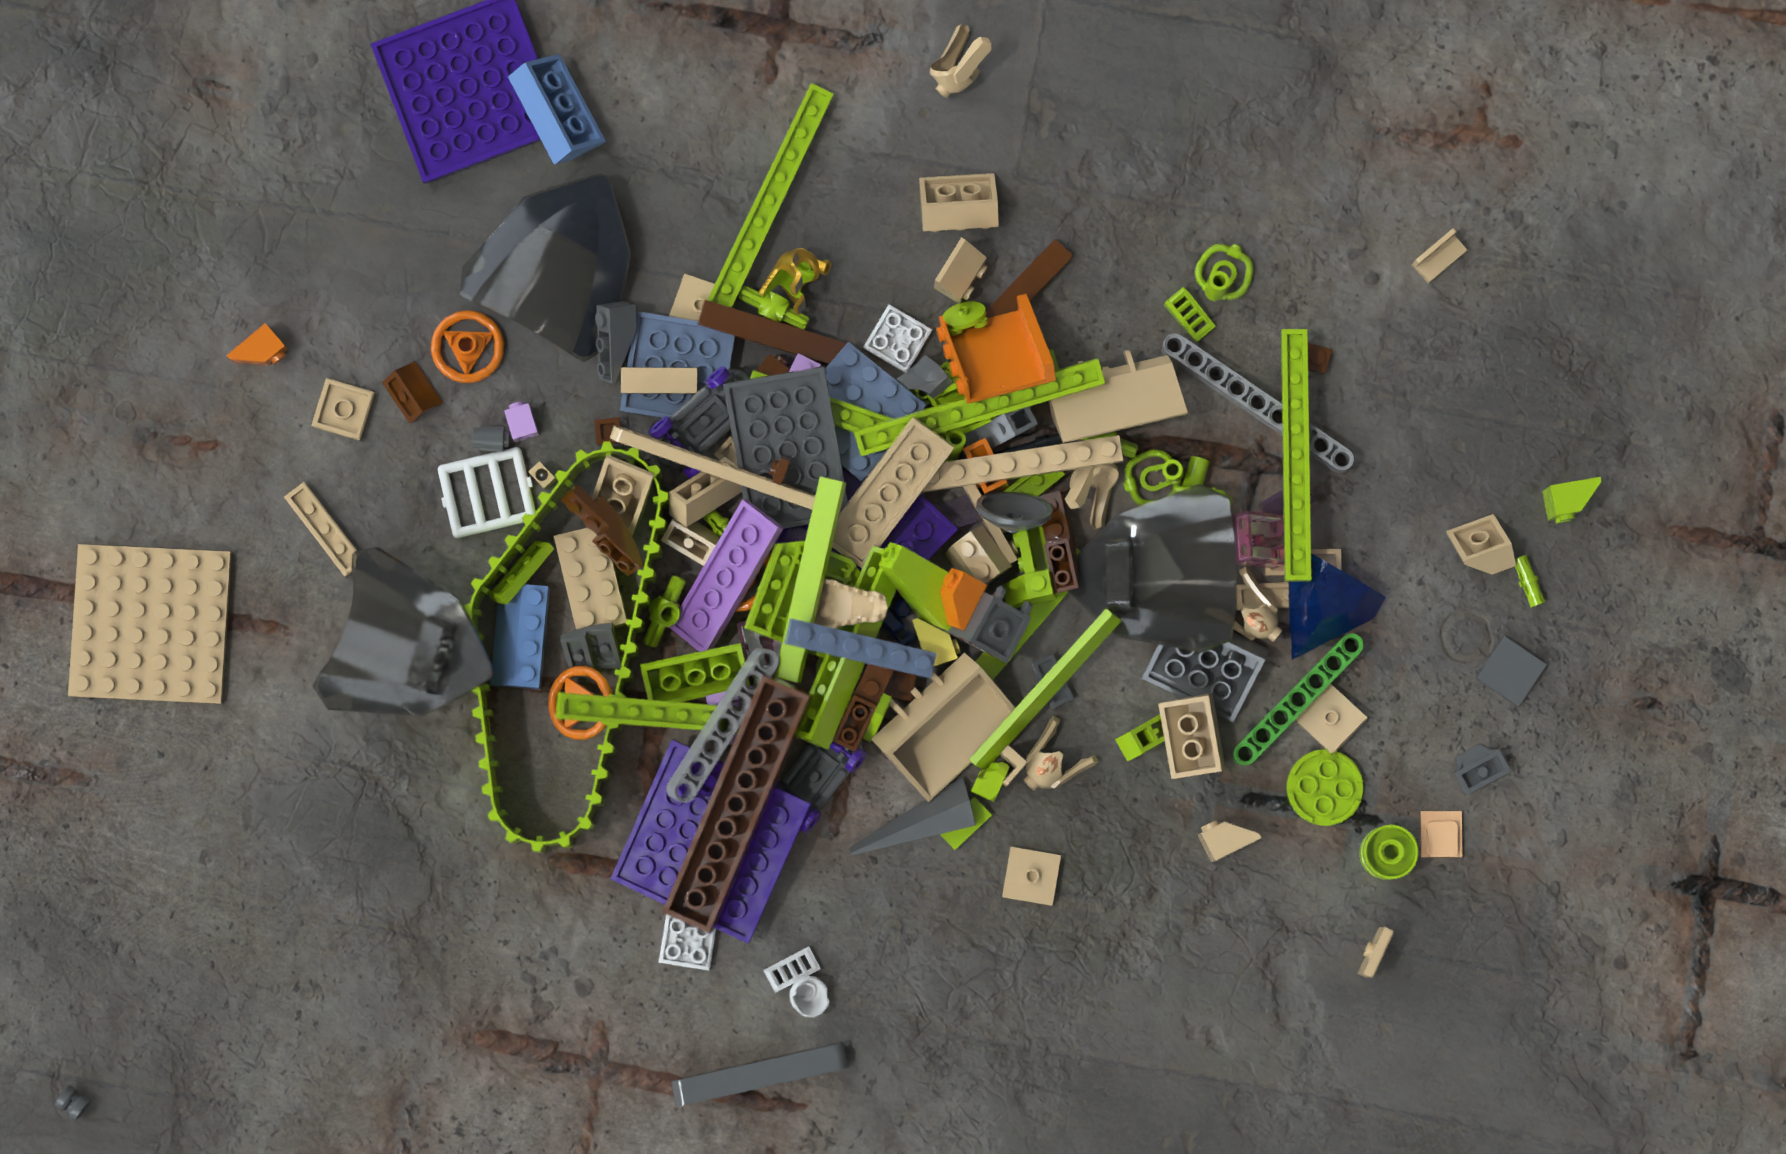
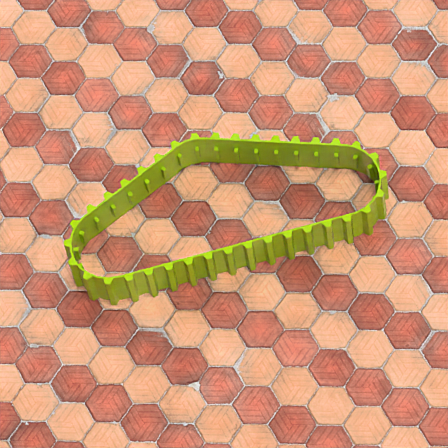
[462,442,669,853]

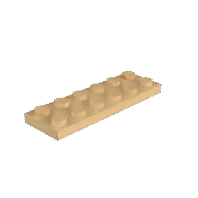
[832,417,954,568]

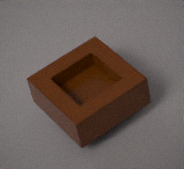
[1308,342,1332,375]
[594,417,621,446]
[769,455,791,485]

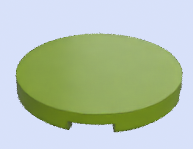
[1286,749,1363,826]

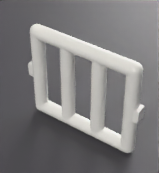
[438,447,536,538]

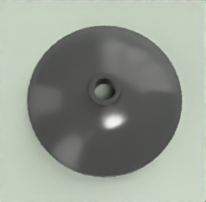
[976,492,1053,533]

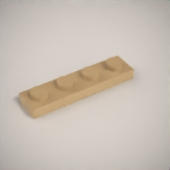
[963,484,1019,564]

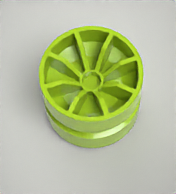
[1359,825,1418,880]

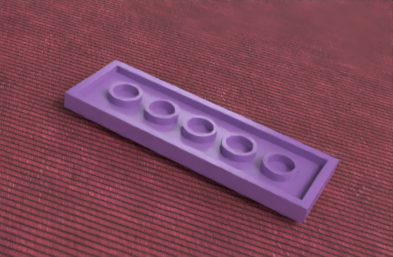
[670,499,783,652]

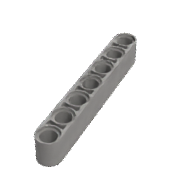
[667,648,779,803]

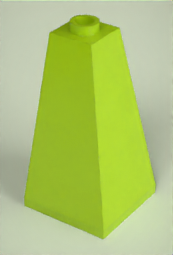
[879,542,951,631]

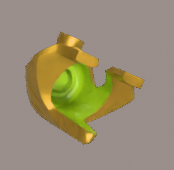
[759,248,831,315]

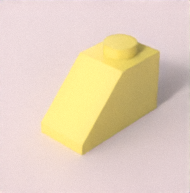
[912,618,960,668]

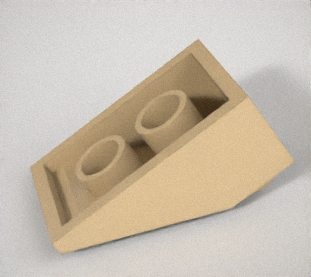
[592,455,654,536]

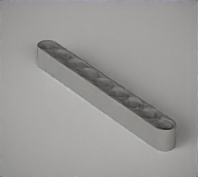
[1162,333,1354,473]

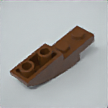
[560,485,643,576]
[1037,491,1080,594]
[832,664,894,751]

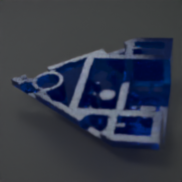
[1288,553,1386,660]

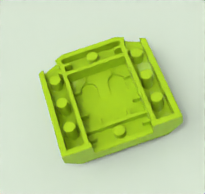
[744,541,861,659]

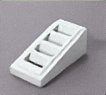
[763,947,821,993]

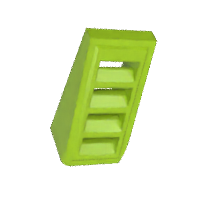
[1164,286,1216,343]

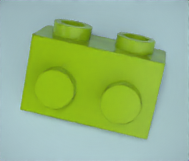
[1013,525,1049,574]

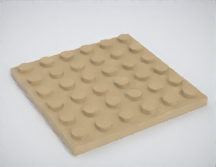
[68,544,232,704]

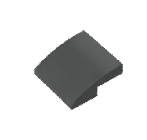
[560,623,623,677]

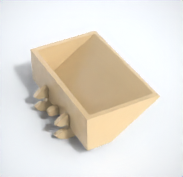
[1049,350,1188,443]
[871,653,1015,802]

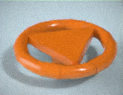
[431,310,504,383]
[548,666,613,740]

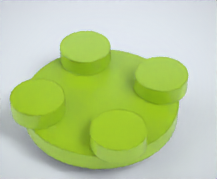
[943,301,988,335]

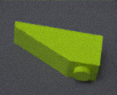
[1115,714,1165,762]

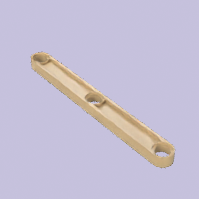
[610,425,816,510]

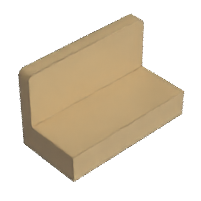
[1412,228,1467,283]
[1000,746,1027,787]

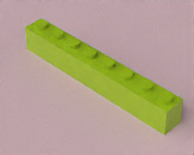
[797,546,896,749]

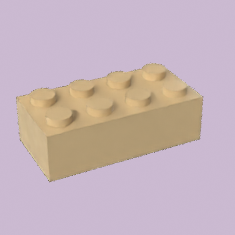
[554,528,627,629]

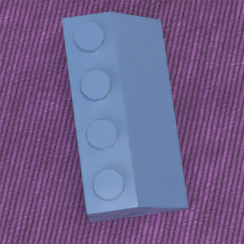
[508,54,606,165]
[490,584,550,690]

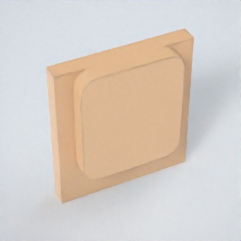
[1420,811,1462,857]

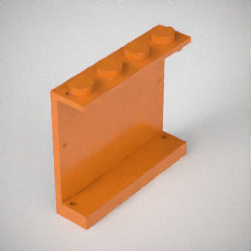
[936,294,1056,404]

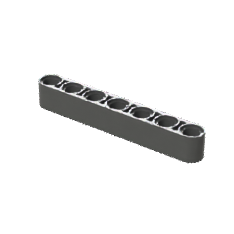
[671,1043,849,1107]

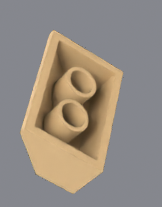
[919,173,999,232]
[1158,693,1225,779]

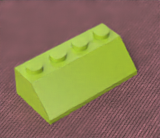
[640,643,750,702]

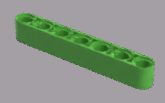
[1232,633,1363,766]

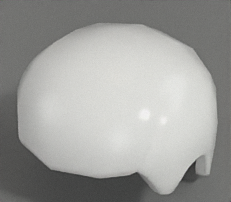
[789,976,830,1018]

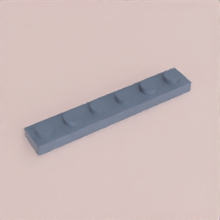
[784,619,936,678]

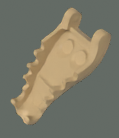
[814,579,887,629]

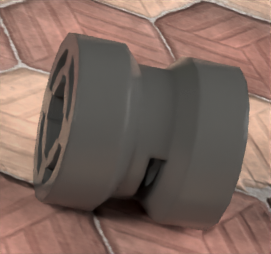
[54,1085,91,1121]

